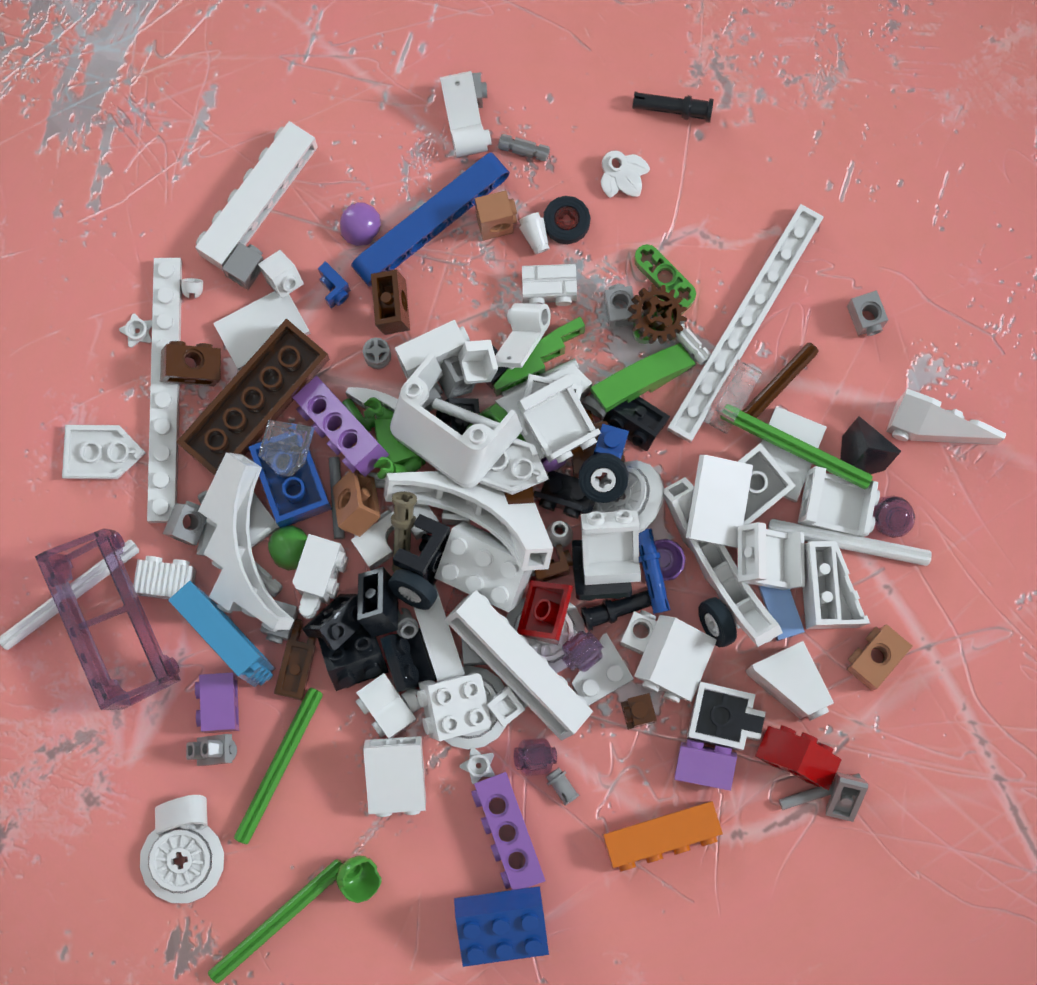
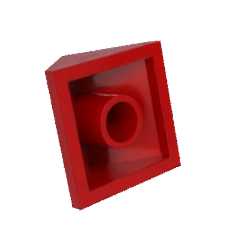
[517,580,573,645]

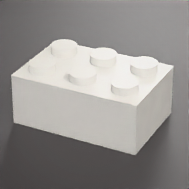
[738,443,796,525]
[434,521,532,612]

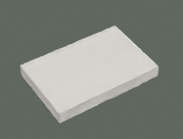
[213,291,311,371]
[761,406,827,502]
[686,455,753,548]

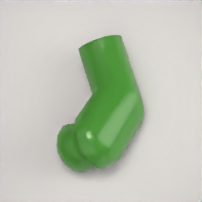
[342,399,376,431]

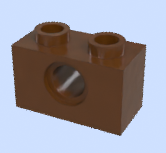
[371,269,410,335]
[160,341,221,387]

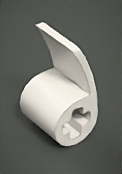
[155,795,208,835]

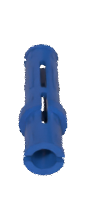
[639,528,671,614]

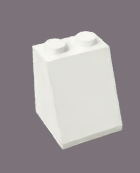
[745,641,834,721]

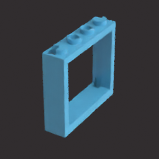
[168,581,275,687]

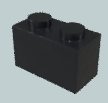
[357,567,398,637]

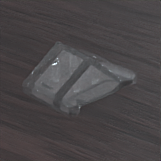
[258,420,315,477]

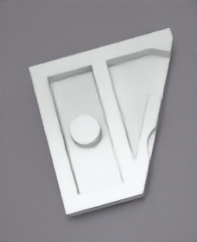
[571,633,634,706]

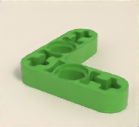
[632,244,696,344]

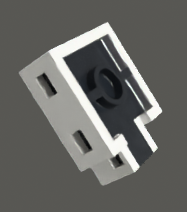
[687,682,766,751]

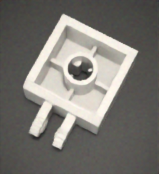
[293,534,348,619]

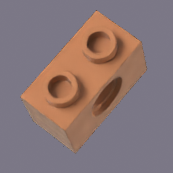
[475,190,517,241]
[332,470,381,537]
[847,624,912,691]

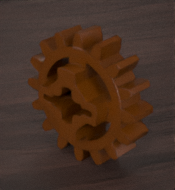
[628,284,687,344]

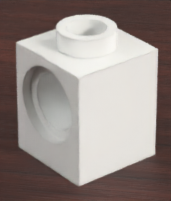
[258,250,304,298]
[620,610,657,655]

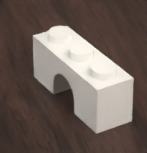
[351,503,439,570]

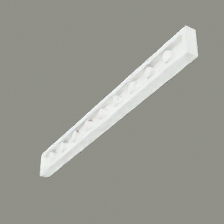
[667,204,824,443]
[147,258,182,523]

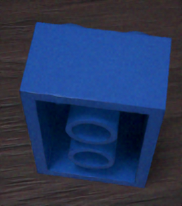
[249,427,332,528]
[454,886,549,967]

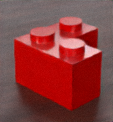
[755,725,842,791]

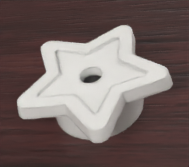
[119,314,152,348]
[459,747,495,784]

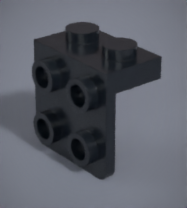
[572,540,632,601]
[318,626,389,691]

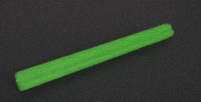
[720,405,873,489]
[234,688,323,844]
[208,859,343,984]

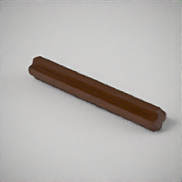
[743,342,819,418]

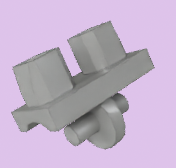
[186,734,237,766]

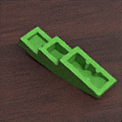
[494,316,585,397]
[591,343,696,412]

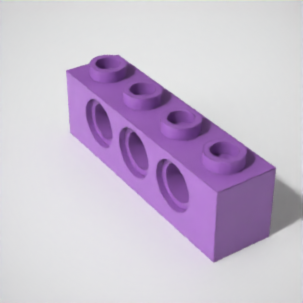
[293,376,389,477]
[471,772,546,890]

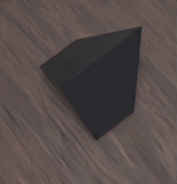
[840,416,901,474]

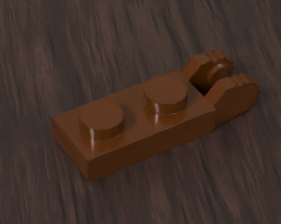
[274,619,317,700]

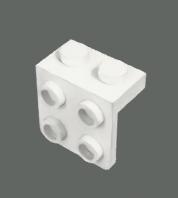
[417,673,491,741]

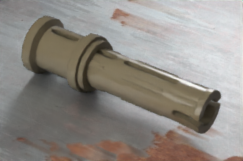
[391,491,417,572]

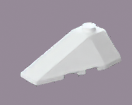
[886,388,1006,445]

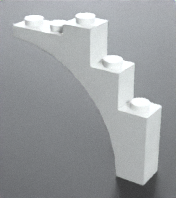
[198,452,294,632]
[384,470,553,571]
[663,477,783,647]

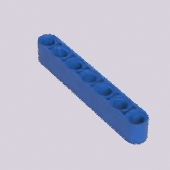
[351,152,510,287]

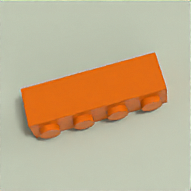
[602,801,723,872]

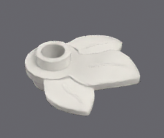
[601,150,650,198]

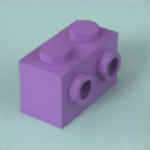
[195,672,239,733]
[674,739,737,791]

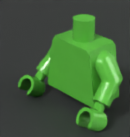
[364,397,426,479]

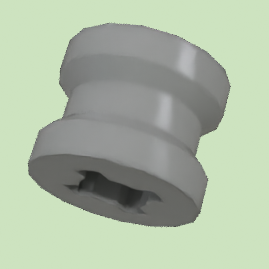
[363,337,391,369]

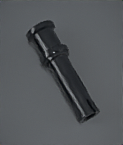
[632,91,714,123]
[580,590,652,631]

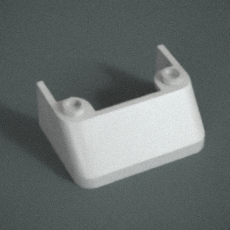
[390,353,523,488]

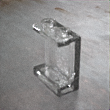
[704,359,762,434]

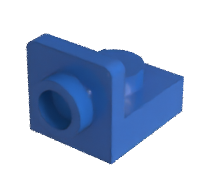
[318,261,351,308]
[593,424,629,460]

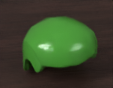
[268,525,307,571]
[336,856,382,903]

